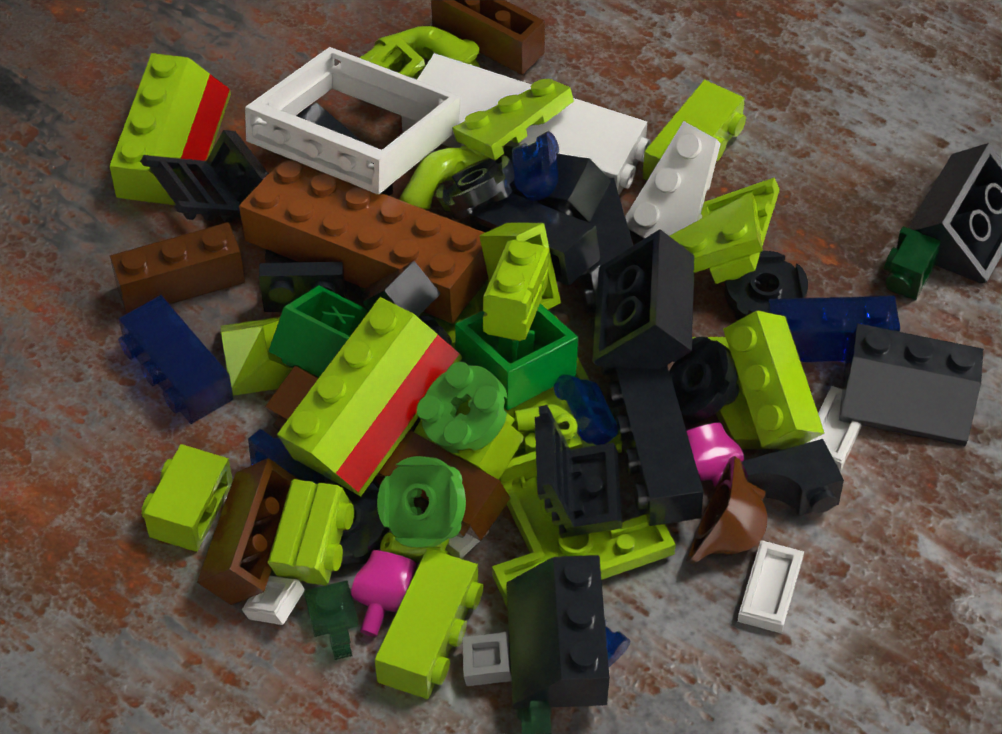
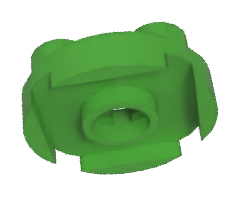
[417,362,507,453]
[377,456,466,548]

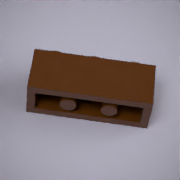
[431,0,545,75]
[110,222,245,316]
[197,458,299,605]

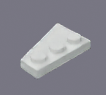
[625,121,721,239]

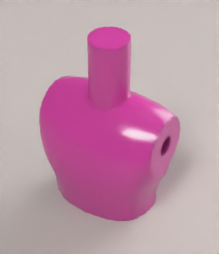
[686,423,744,487]
[351,550,417,637]

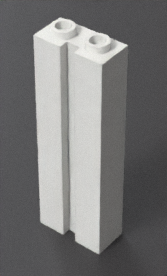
[401,53,651,195]

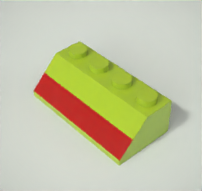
[109,53,231,205]
[277,297,462,496]

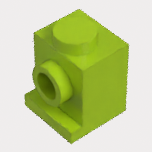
[369,34,426,80]

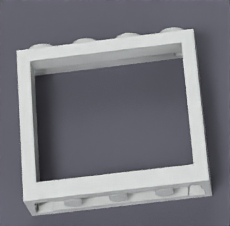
[245,47,460,195]

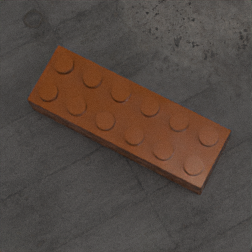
[239,157,489,324]

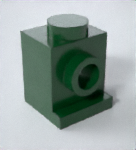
[884,226,941,300]

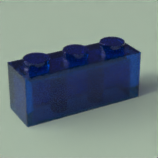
[118,295,234,424]
[767,296,901,362]

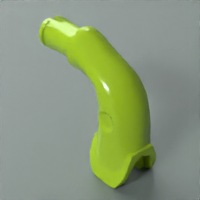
[359,26,480,68]
[399,145,489,210]

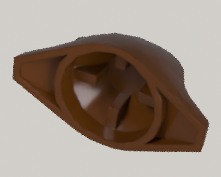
[686,456,767,563]

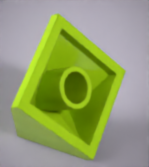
[221,317,314,396]

